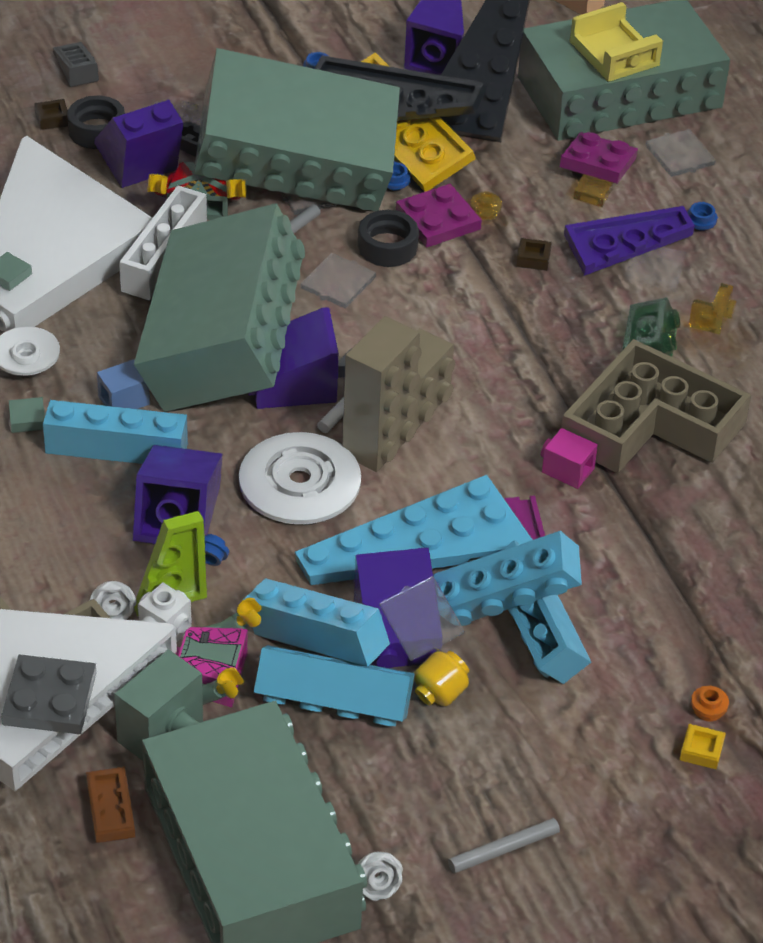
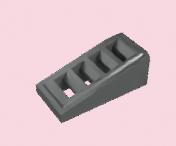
[53,42,99,87]

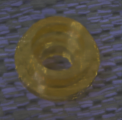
[471,191,502,220]

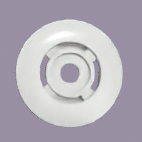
[239,432,361,524]

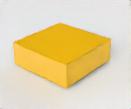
[680,724,726,770]

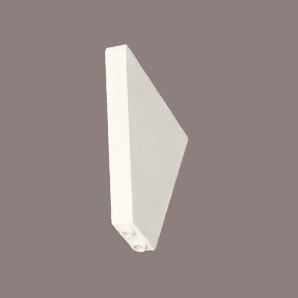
[0,136,152,332]
[0,609,177,791]

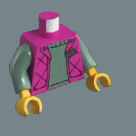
[175,597,262,707]

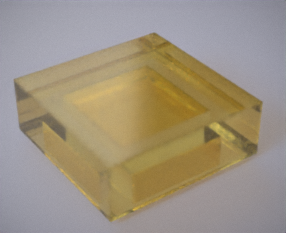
[573,174,613,207]

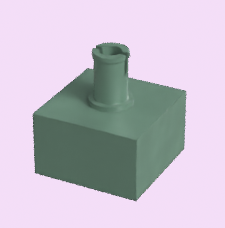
[114,649,203,761]

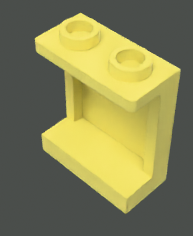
[570,2,663,82]

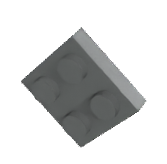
[1,654,97,734]

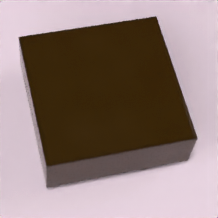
[34,99,68,130]
[516,238,552,271]

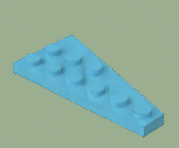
[295,475,533,585]

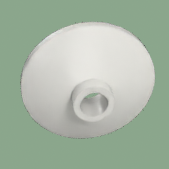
[0,326,60,376]

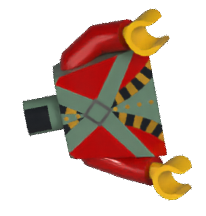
[147,160,246,220]

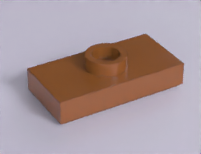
[86,767,136,843]

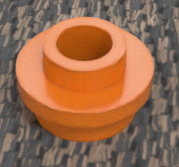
[691,686,729,721]

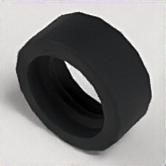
[67,95,125,149]
[358,209,419,267]

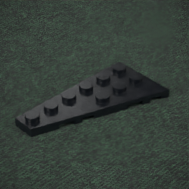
[440,0,530,142]
[315,55,487,121]

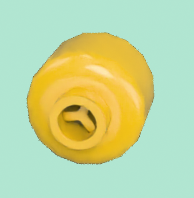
[414,650,469,707]

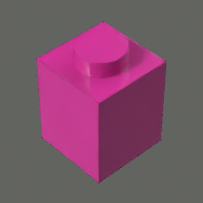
[540,428,598,489]

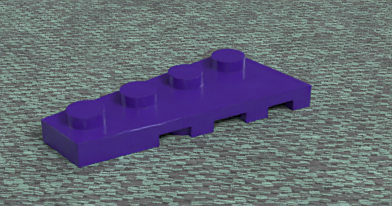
[564,206,695,276]

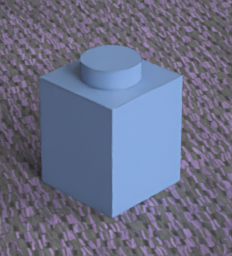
[97,359,150,409]

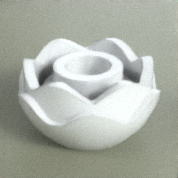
[90,581,136,620]
[358,852,403,901]

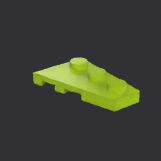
[133,511,207,616]

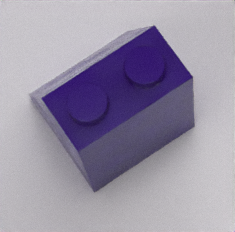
[404,0,464,75]
[94,100,183,188]
[248,307,339,409]
[133,445,223,544]
[354,547,442,669]

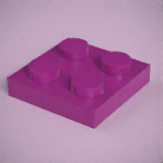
[559,132,638,184]
[396,183,482,248]

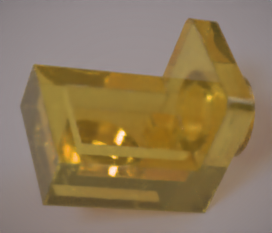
[689,283,737,335]

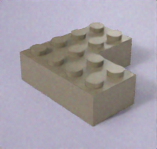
[343,316,455,472]
[562,339,751,473]

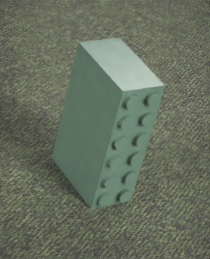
[518,0,730,141]
[194,48,400,211]
[134,203,305,412]
[142,700,367,943]

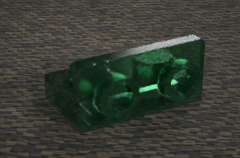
[622,297,680,357]

